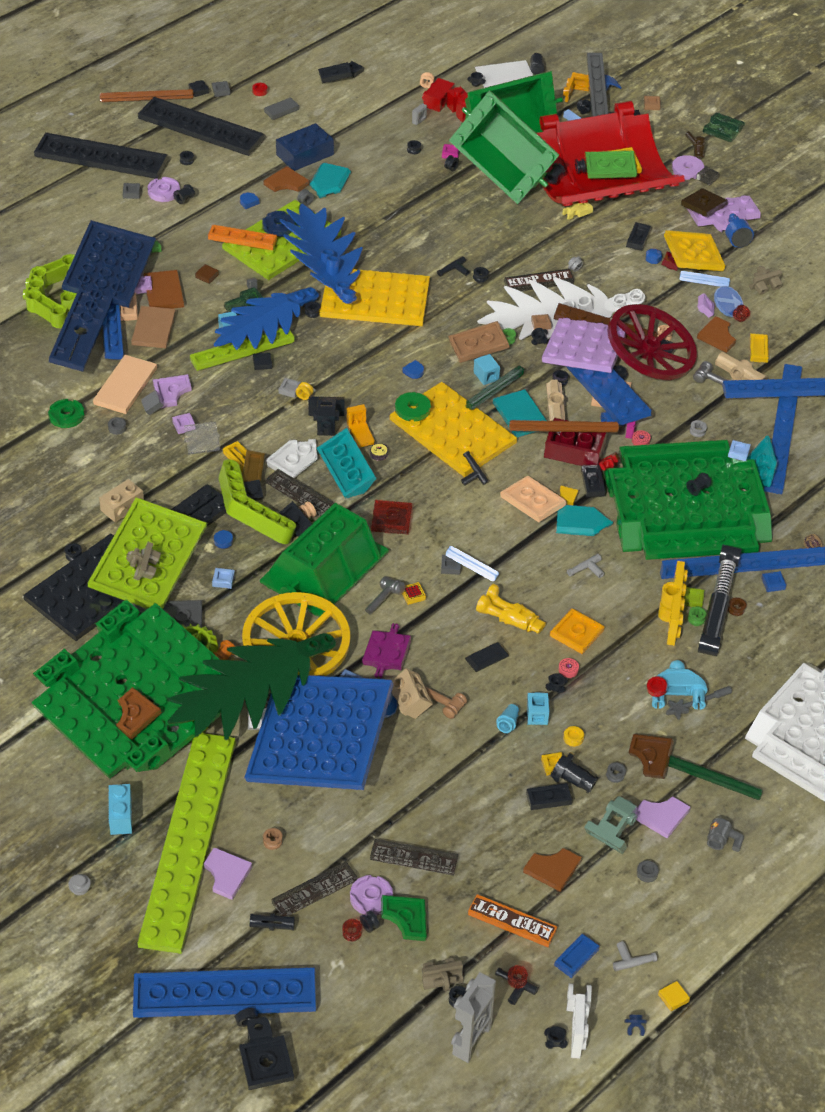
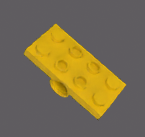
[658,561,688,646]

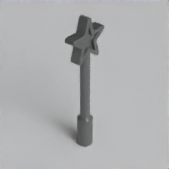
[666,686,732,720]

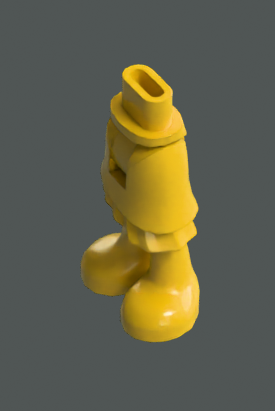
[476,583,546,634]

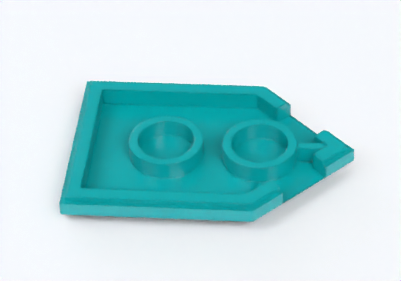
[310,163,351,198]
[747,435,777,487]
[556,505,613,536]

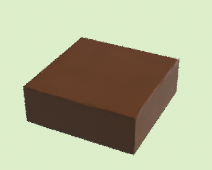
[195,264,219,284]

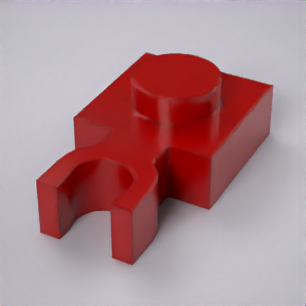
[599,452,620,471]

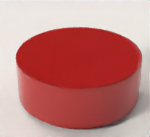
[252,82,268,96]
[647,676,667,697]

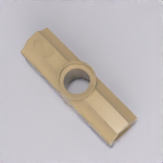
[715,352,768,380]
[546,380,565,421]

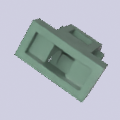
[584,796,638,855]

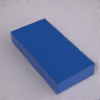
[554,933,600,978]

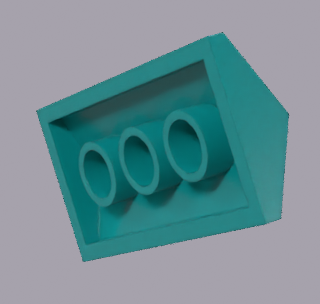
[317,428,376,499]

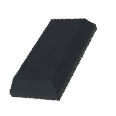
[465,642,509,672]

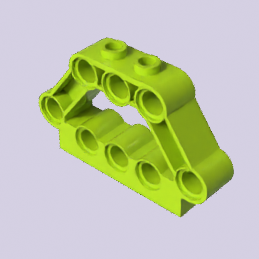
[23,254,77,328]

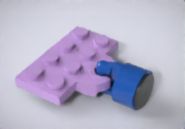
[687,195,761,248]

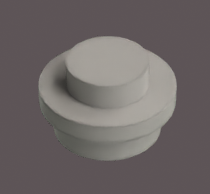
[568,256,584,272]
[68,874,91,895]

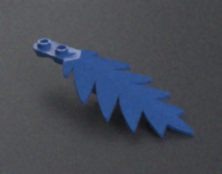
[214,287,319,350]

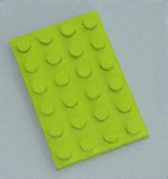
[222,200,341,280]
[88,497,207,609]

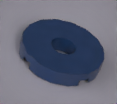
[262,211,295,236]

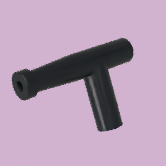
[437,256,470,277]
[461,451,489,486]
[495,967,539,1005]

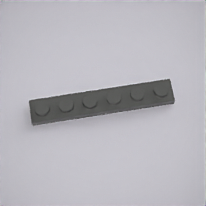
[586,53,608,116]

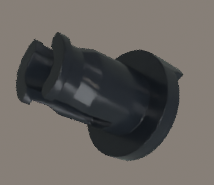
[550,752,599,793]

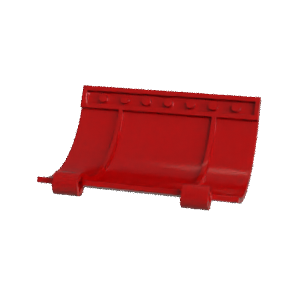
[537,101,685,206]

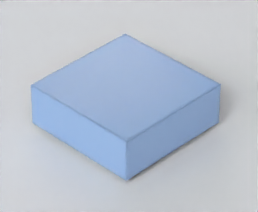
[728,440,751,461]
[212,568,235,589]

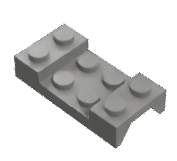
[451,972,496,1063]

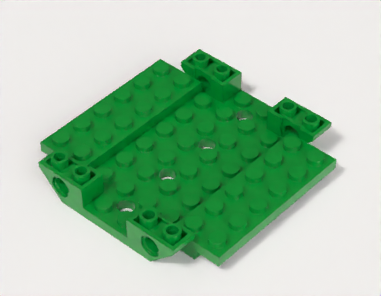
[603,440,772,560]
[31,600,225,779]

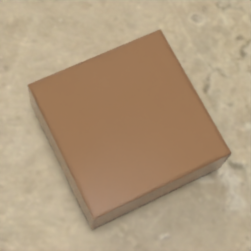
[644,96,660,110]
[531,314,551,330]

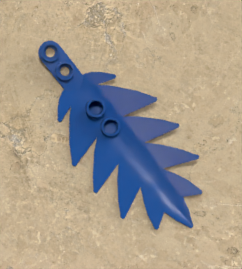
[280,204,363,304]

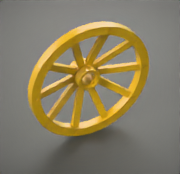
[242,592,350,676]

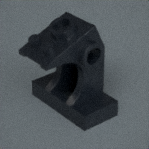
[308,396,345,436]

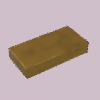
[242,450,265,482]

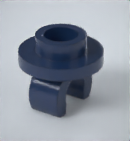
[624,1015,647,1036]

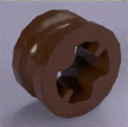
[728,597,747,616]

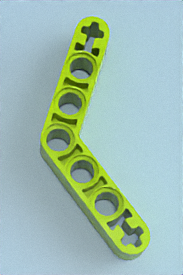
[219,459,296,544]

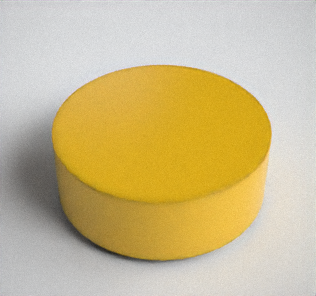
[563,726,584,747]

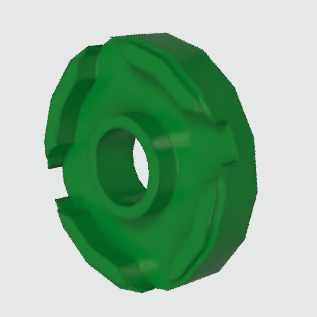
[395,392,431,421]
[48,399,85,428]

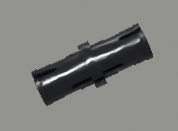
[249,913,295,931]

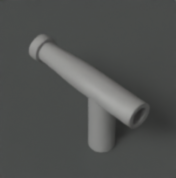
[567,554,604,578]
[613,941,657,972]

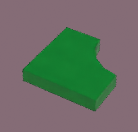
[381,895,427,941]

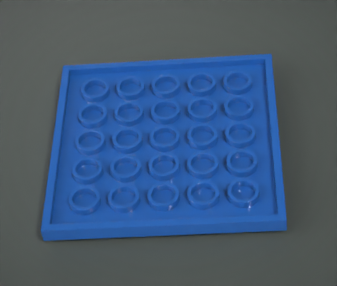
[244,675,394,790]

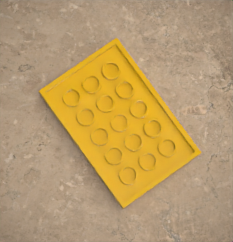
[320,269,430,326]
[389,382,517,477]

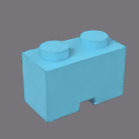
[109,784,132,835]

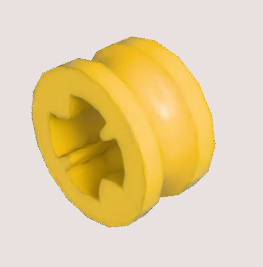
[295,382,314,400]

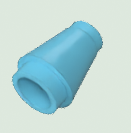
[496,704,519,733]

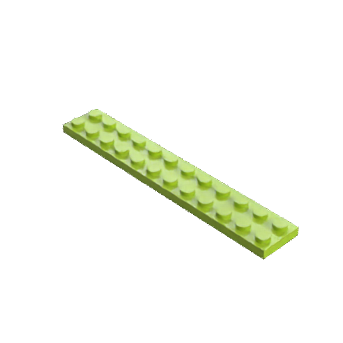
[138,733,236,954]

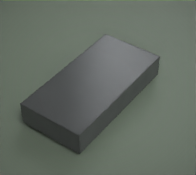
[264,97,299,120]

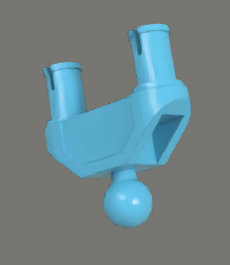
[652,660,707,710]

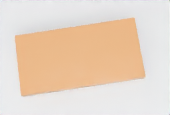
[93,355,157,414]

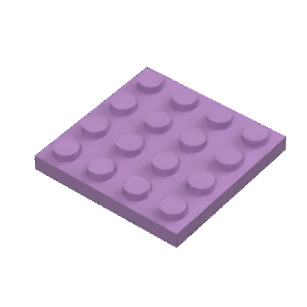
[542,318,627,373]

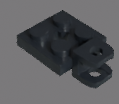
[239,1017,294,1090]

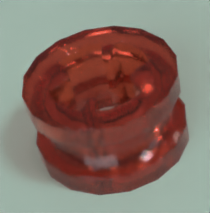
[733,304,750,322]
[342,919,362,942]
[507,965,528,989]

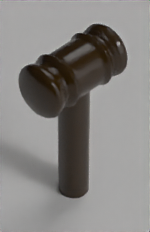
[685,131,705,159]

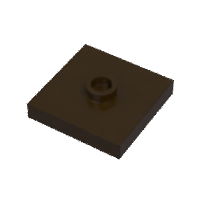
[681,188,728,217]

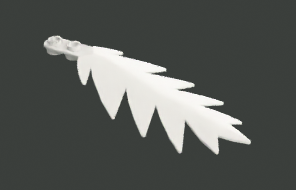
[477,277,645,340]

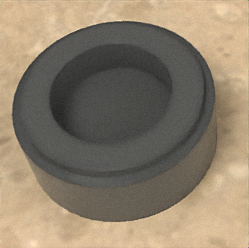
[108,417,126,435]
[637,860,659,883]

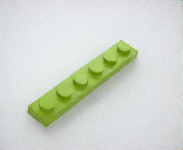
[190,328,294,371]

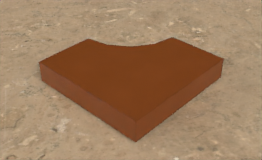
[263,166,310,192]
[697,316,736,353]
[116,687,162,740]
[523,848,582,892]

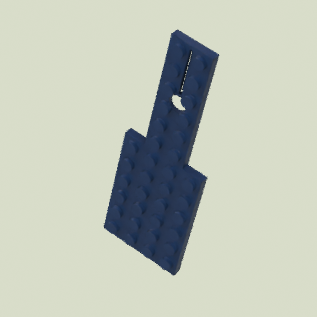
[49,220,156,372]

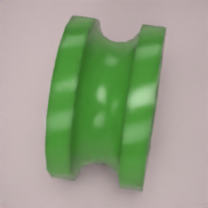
[502,328,516,345]
[688,607,706,626]

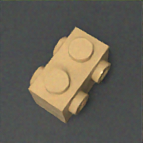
[99,479,144,522]
[392,668,432,719]

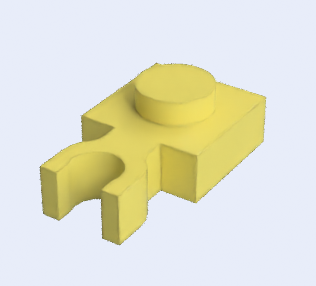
[562,201,593,220]

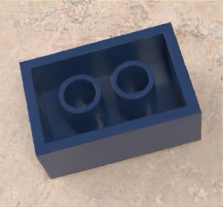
[276,123,334,171]

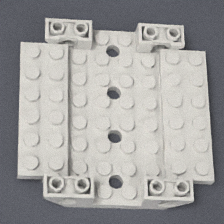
[745,663,825,801]

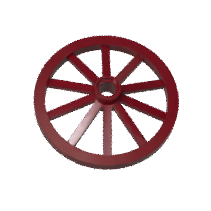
[607,304,697,380]

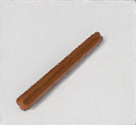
[100,89,193,102]
[509,420,619,433]

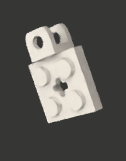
[567,984,592,1058]

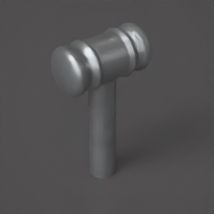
[693,361,727,385]
[365,576,405,615]

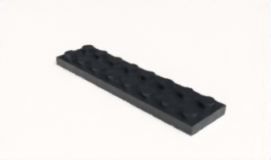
[138,97,264,156]
[34,132,168,178]

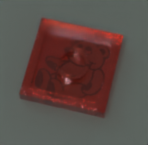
[371,500,412,535]

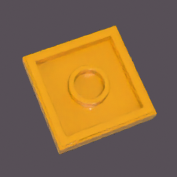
[550,608,605,654]

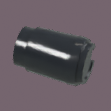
[530,53,545,75]

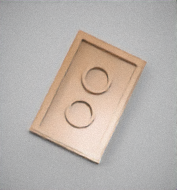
[500,476,566,522]

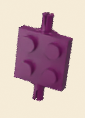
[362,623,411,679]

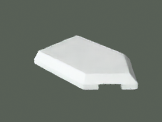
[265,439,317,480]

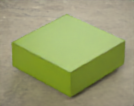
[684,587,705,608]

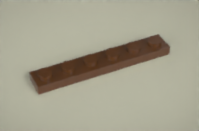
[553,303,658,341]

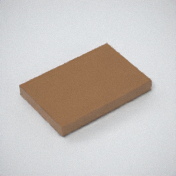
[131,306,176,348]
[448,321,509,363]

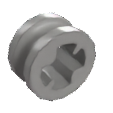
[690,420,707,437]

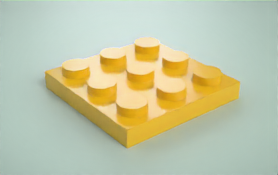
[664,230,725,271]

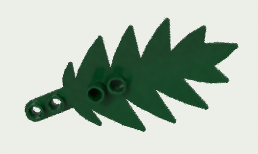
[167,633,336,740]

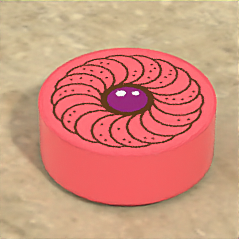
[632,430,651,445]
[558,658,579,678]

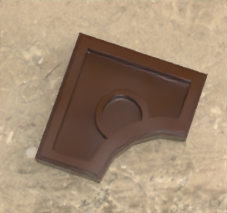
[628,734,674,779]

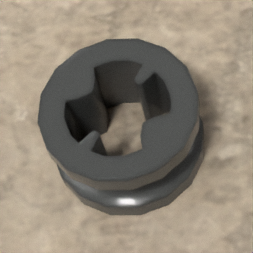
[297,189,314,206]
[606,762,626,783]

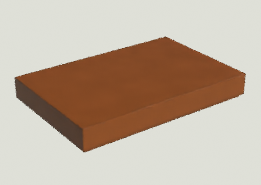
[143,270,184,309]

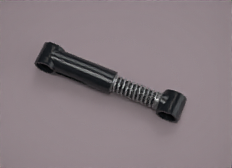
[698,544,742,657]

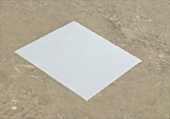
[475,60,533,88]

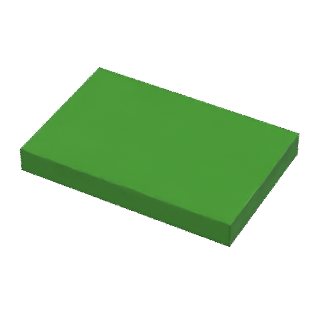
[585,151,637,178]

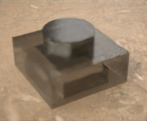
[696,166,719,185]

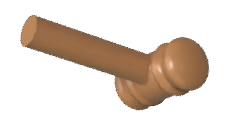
[425,686,467,719]

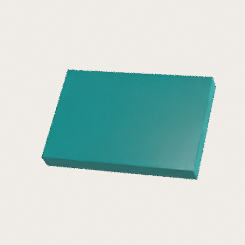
[493,389,547,438]

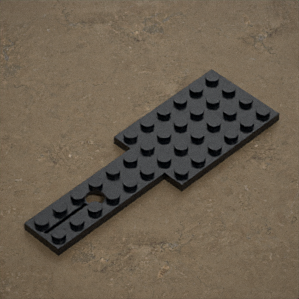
[23,484,227,641]

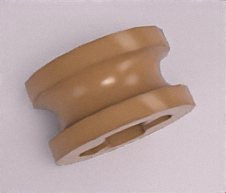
[263,828,282,850]

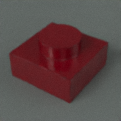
[661,251,678,271]

